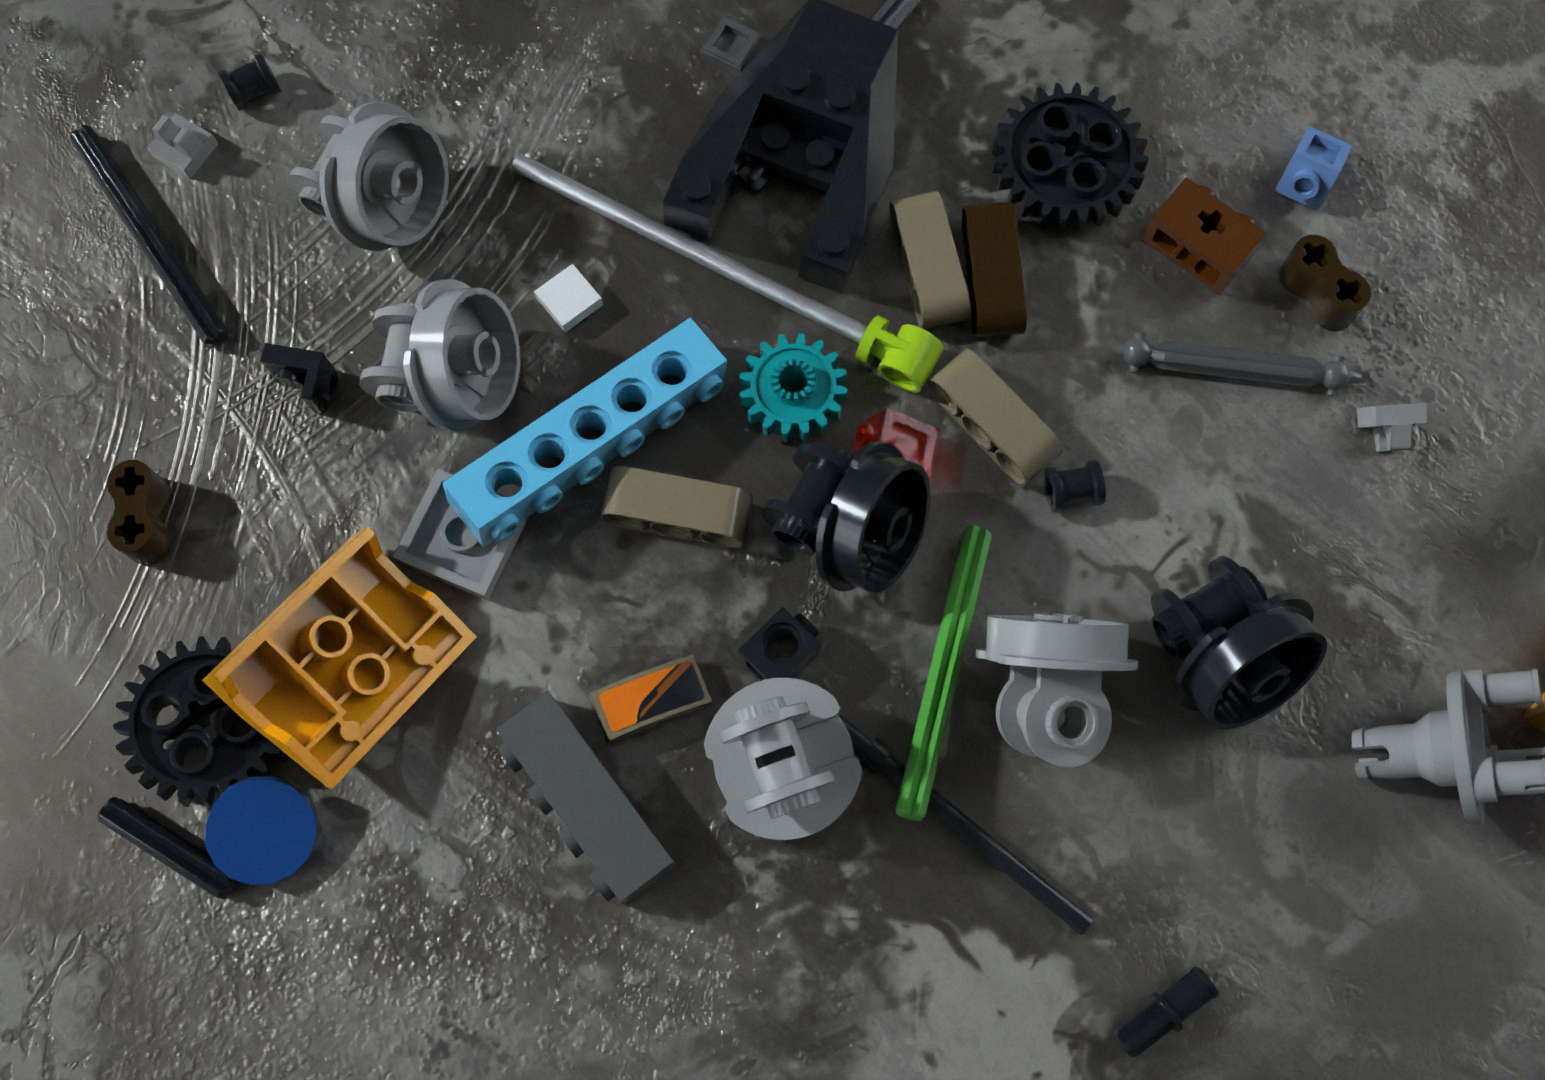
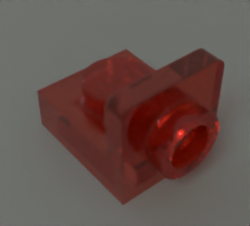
[854,408,938,475]

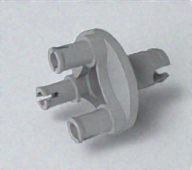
[1351,668,1545,825]

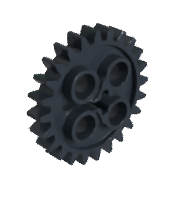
[991,82,1149,231]
[113,636,285,807]

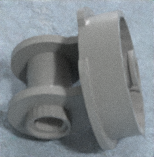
[287,102,449,251]
[359,279,520,431]
[976,613,1138,768]
[704,678,862,840]

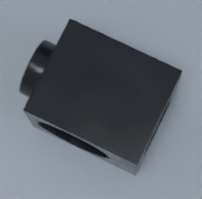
[738,607,820,681]

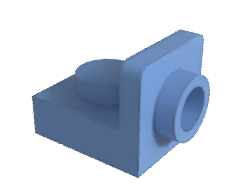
[1276,126,1353,210]

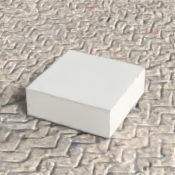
[534,264,603,333]

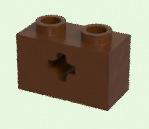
[1142,177,1266,296]

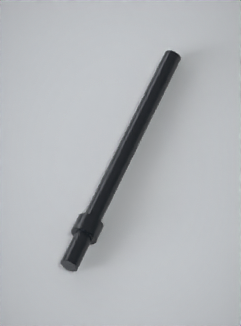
[839,715,1094,935]

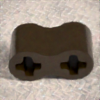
[1279,235,1372,331]
[106,460,172,565]

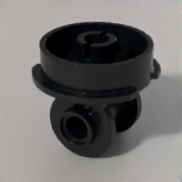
[761,441,930,593]
[1151,556,1327,730]

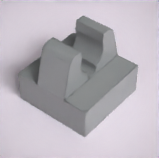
[147,113,218,179]
[1357,403,1427,452]

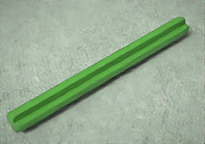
[895,525,992,821]

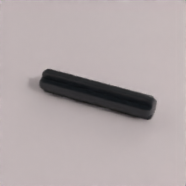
[97,797,239,899]

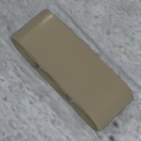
[889,191,971,329]
[927,349,1063,486]
[600,466,753,548]

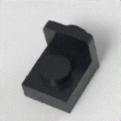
[260,343,339,414]

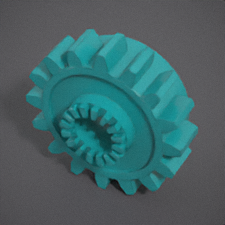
[739,333,848,443]

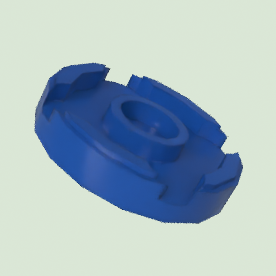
[205,776,316,885]

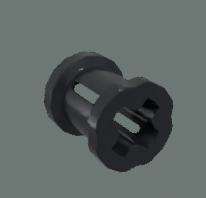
[218,52,282,111]
[1044,460,1106,513]

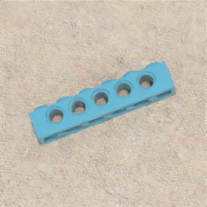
[442,317,727,547]

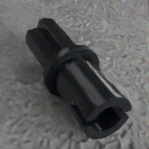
[1114,966,1219,1057]

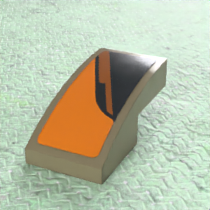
[589,655,712,743]

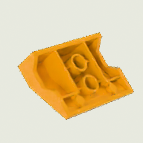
[202,526,477,789]

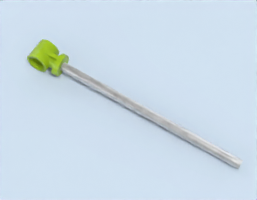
[512,154,944,393]

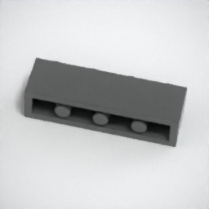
[496,690,677,906]

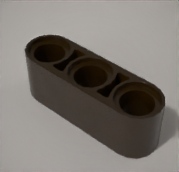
[962,202,1027,337]

